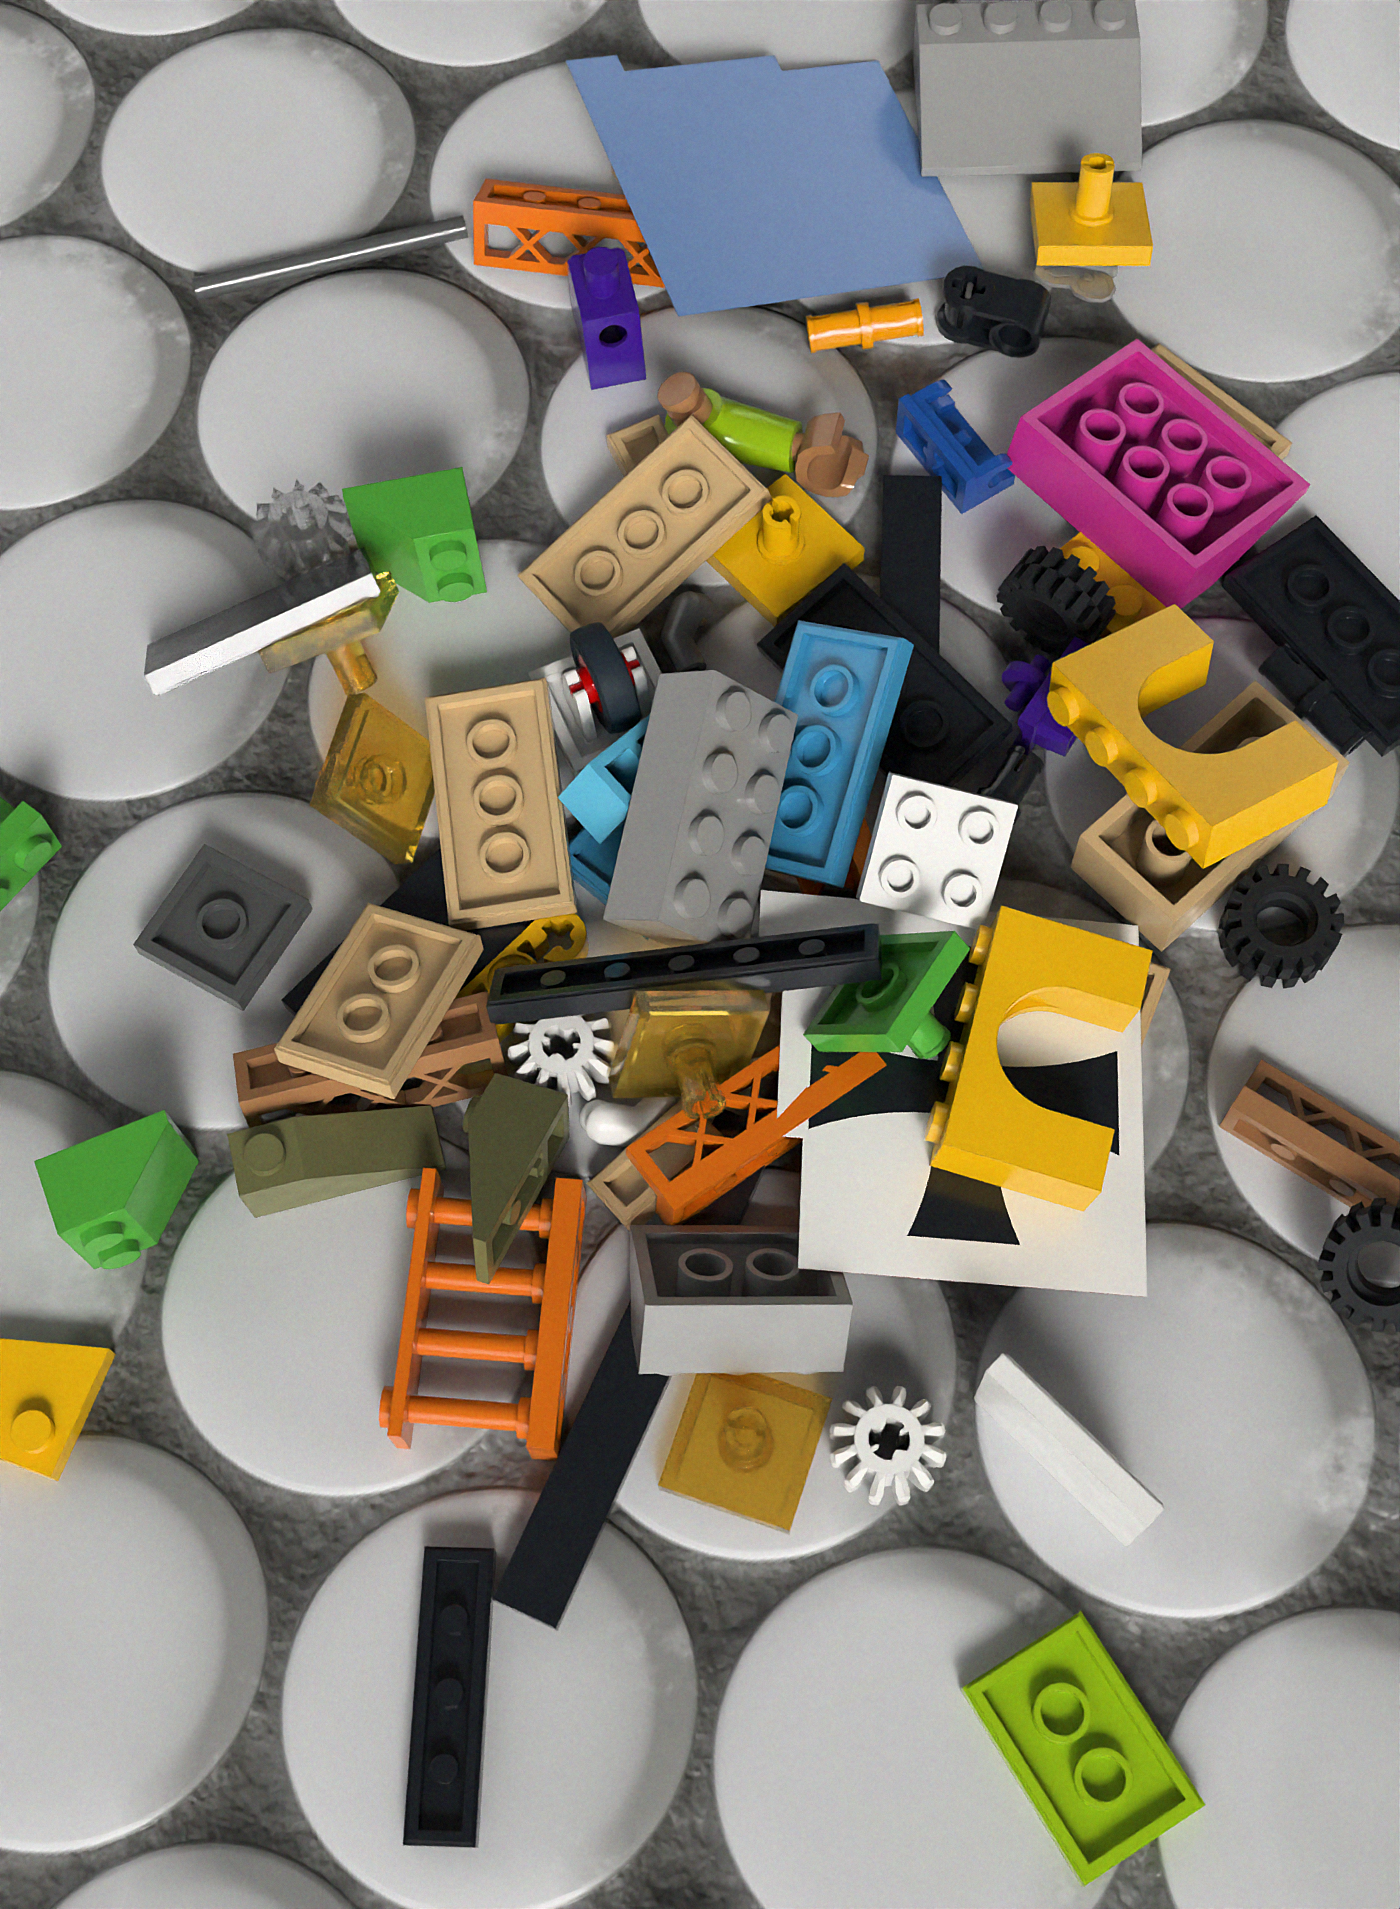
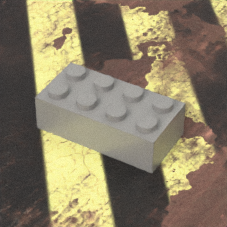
[603,670,798,947]

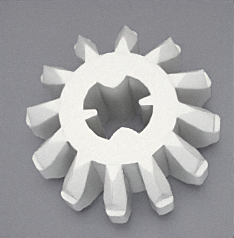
[508,1013,619,1108]
[829,1386,946,1506]

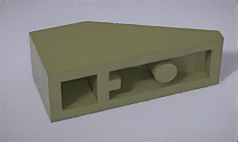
[463,1073,570,1284]
[227,1105,446,1218]

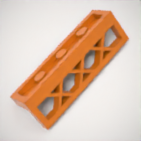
[473,179,665,288]
[626,1045,887,1226]

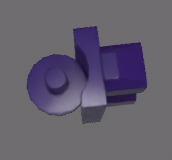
[1001,636,1089,757]

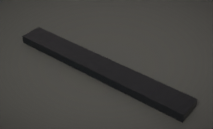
[492,1107,767,1631]

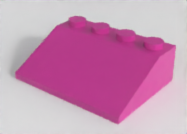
[1007,339,1310,609]

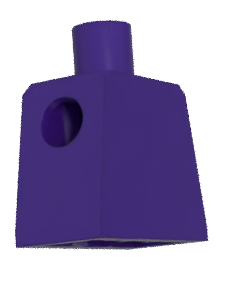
[567,247,646,390]

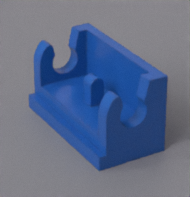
[896,380,1015,514]

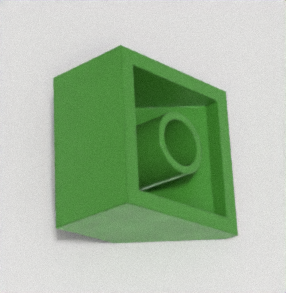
[342,467,487,603]
[34,1110,199,1269]

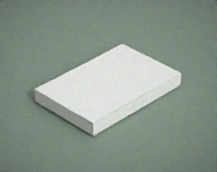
[974,1354,1165,1547]

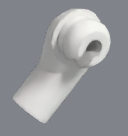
[579,1085,677,1147]

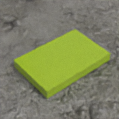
[960,1611,1206,1886]

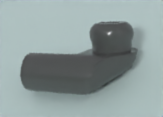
[660,591,714,673]

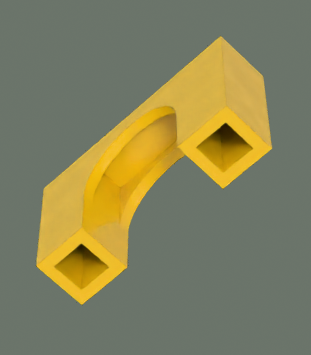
[1047,604,1339,869]
[924,905,1153,1212]

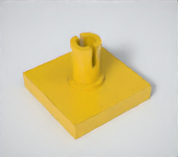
[1029,153,1153,266]
[706,474,865,627]

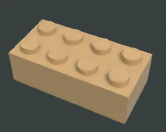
[1070,680,1350,952]

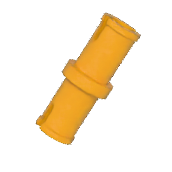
[806,298,924,353]

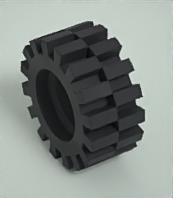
[996,546,1116,657]
[1218,864,1344,989]
[1318,1198,1400,1333]

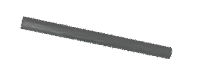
[192,215,468,301]

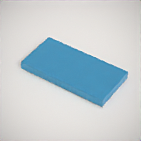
[765,620,914,888]

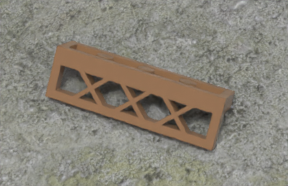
[233,991,509,1128]
[1219,1059,1400,1208]

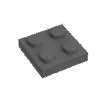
[133,844,313,1011]

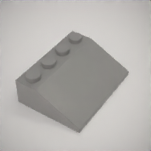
[913,0,1142,177]

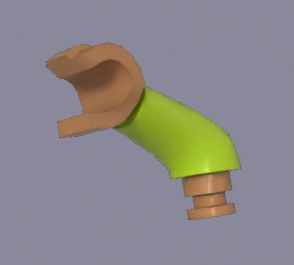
[657,372,869,497]

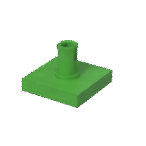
[803,931,970,1059]

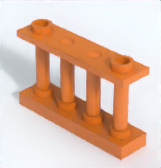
[379,1168,587,1461]

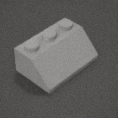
[629,1225,853,1376]

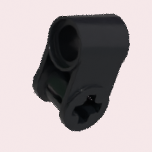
[936,266,1051,358]

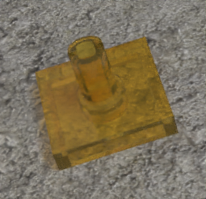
[258,570,399,695]
[309,692,435,864]
[608,990,770,1119]
[658,1373,832,1535]

